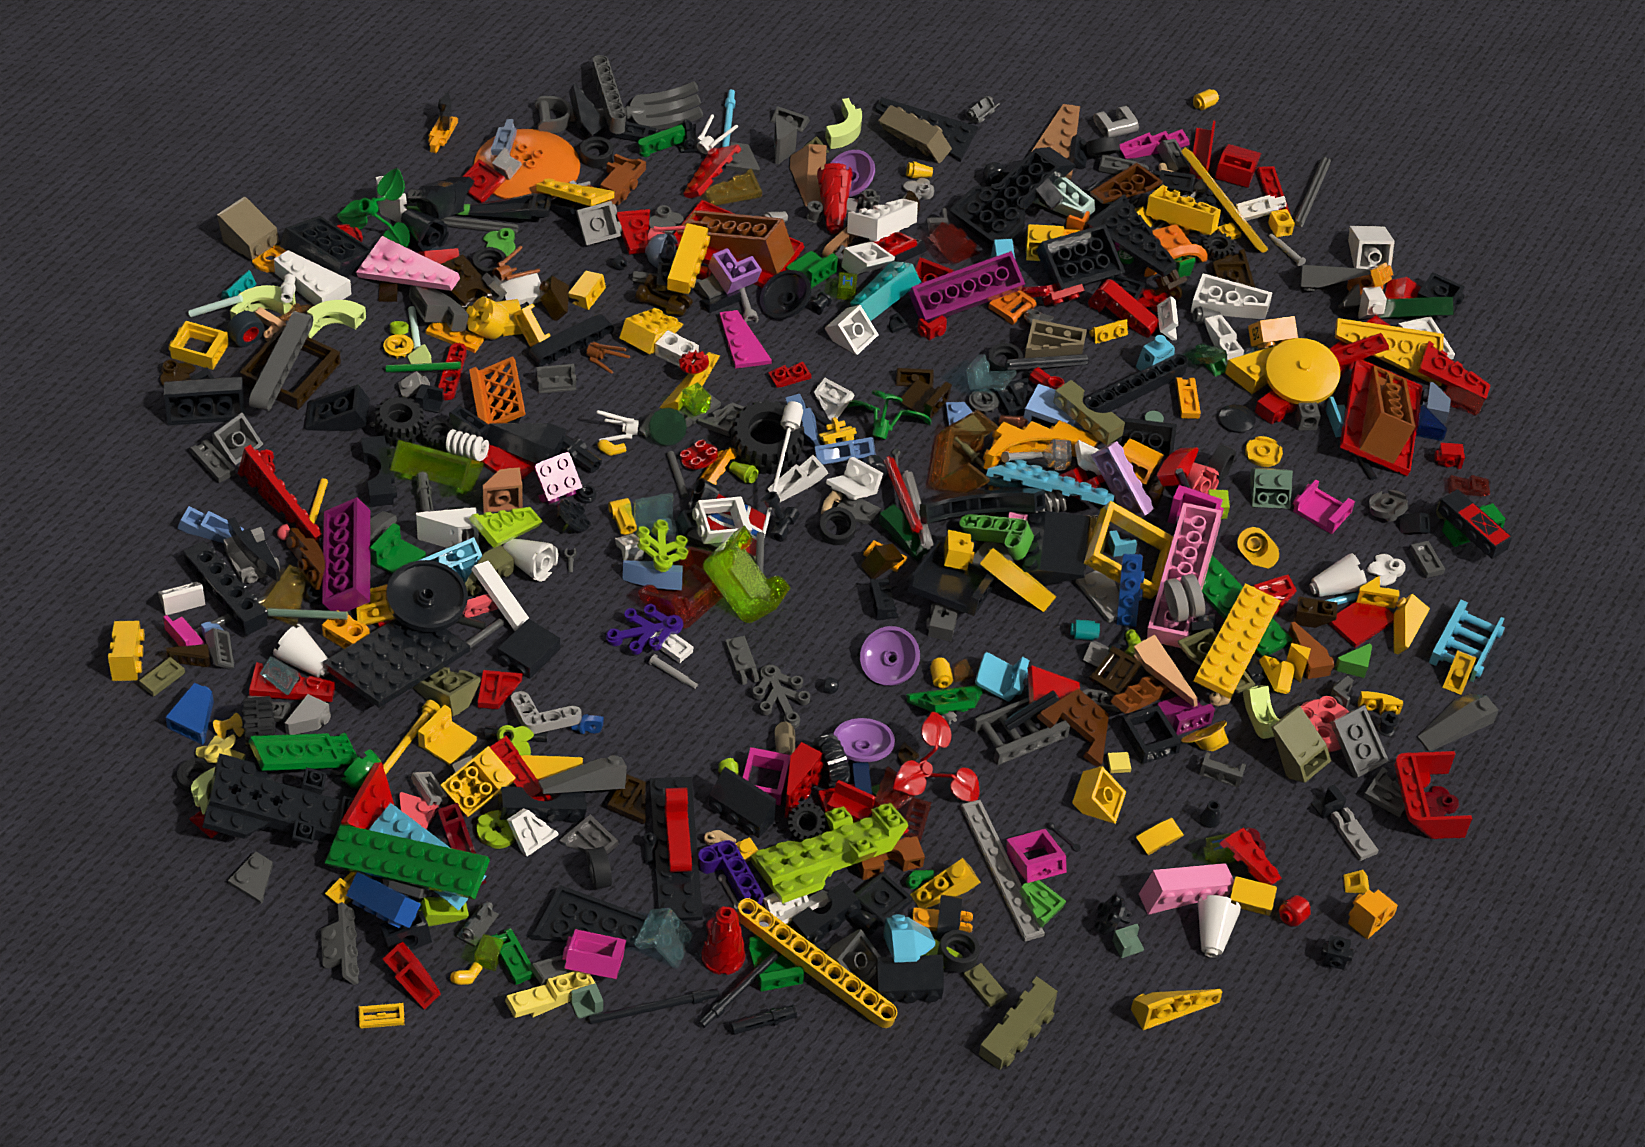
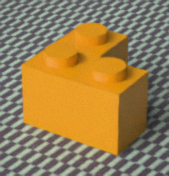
[1348,890,1398,940]

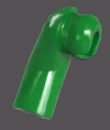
[906,870,934,889]

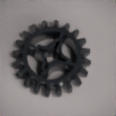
[812,733,850,789]

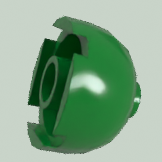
[341,749,382,791]

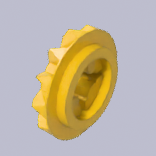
[383,334,414,359]

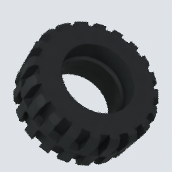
[731,400,804,474]

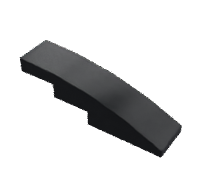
[227,517,281,582]

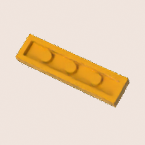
[1370,262,1393,287]

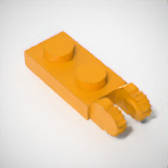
[913,908,973,933]

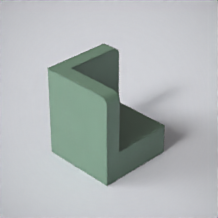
[1112,924,1144,958]
[571,983,603,1019]

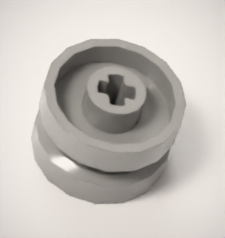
[1164,573,1205,623]

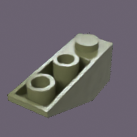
[465,545,514,595]

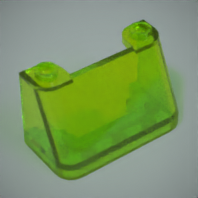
[703,525,790,623]

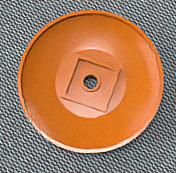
[474,129,580,199]

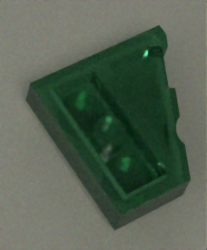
[1183,343,1227,364]

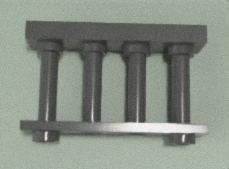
[973,697,1070,765]

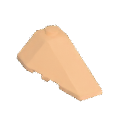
[1133,635,1198,707]

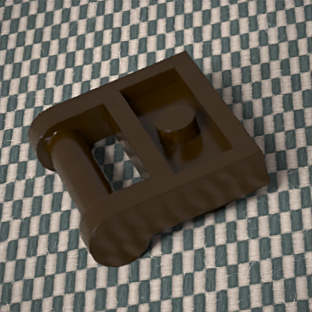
[1089,646,1141,695]

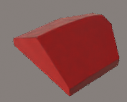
[1385,277,1421,299]

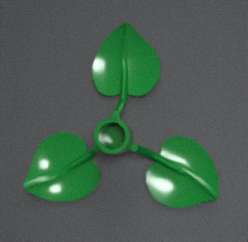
[337,168,410,248]
[847,390,931,440]

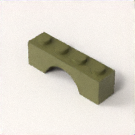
[1053,380,1125,446]

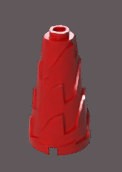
[817,163,853,234]
[702,906,745,975]

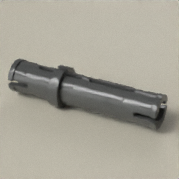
[416,472,433,512]

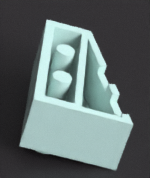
[1034,176,1095,219]

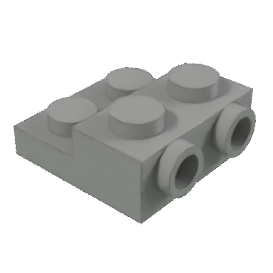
[576,201,622,246]

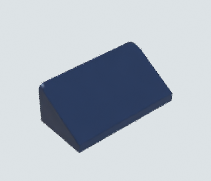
[853,762,872,795]

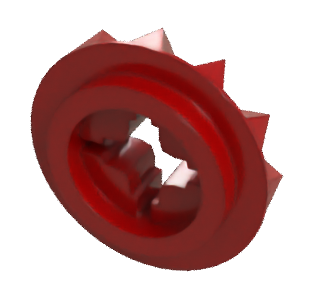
[679,350,709,374]

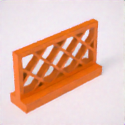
[469,357,526,425]

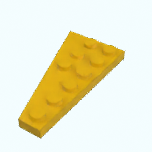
[1335,318,1444,386]

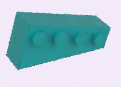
[850,261,921,321]

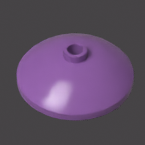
[831,150,875,197]
[860,626,920,686]
[834,718,895,763]

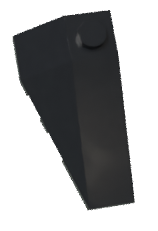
[485,423,566,463]

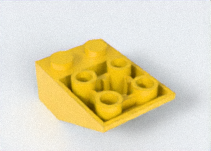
[619,308,684,354]
[440,746,515,818]

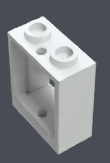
[692,497,752,544]

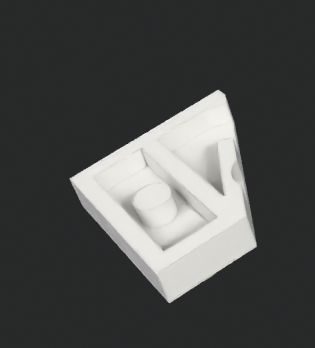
[814,378,855,420]

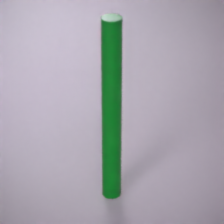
[386,362,461,372]

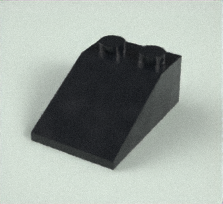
[305,384,370,431]

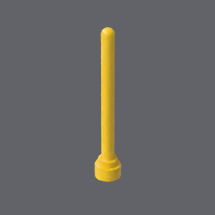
[383,700,441,774]

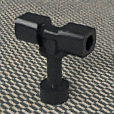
[763,491,800,542]

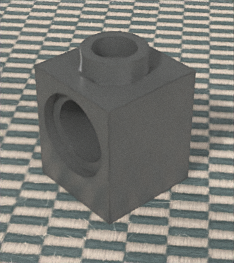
[1295,402,1320,431]

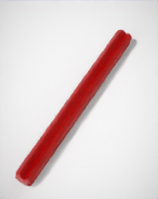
[884,456,923,533]

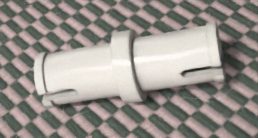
[281,274,296,303]

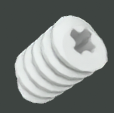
[446,429,489,461]

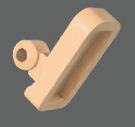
[254,307,286,342]

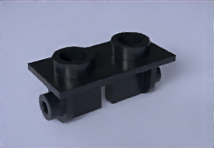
[680,119,698,153]

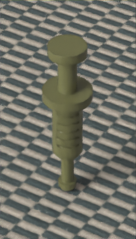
[954,437,984,471]

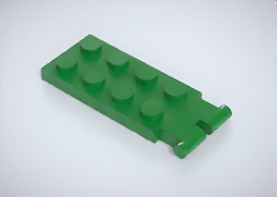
[249,733,358,771]

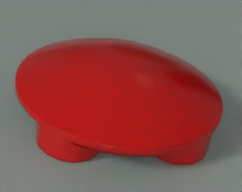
[680,440,718,469]

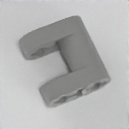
[1093,106,1139,137]

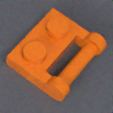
[989,290,1037,325]

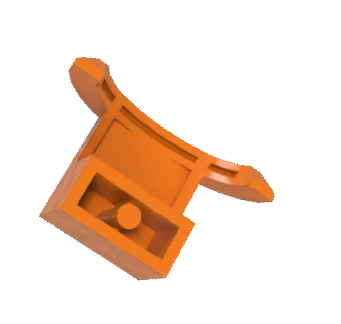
[1144,224,1207,277]

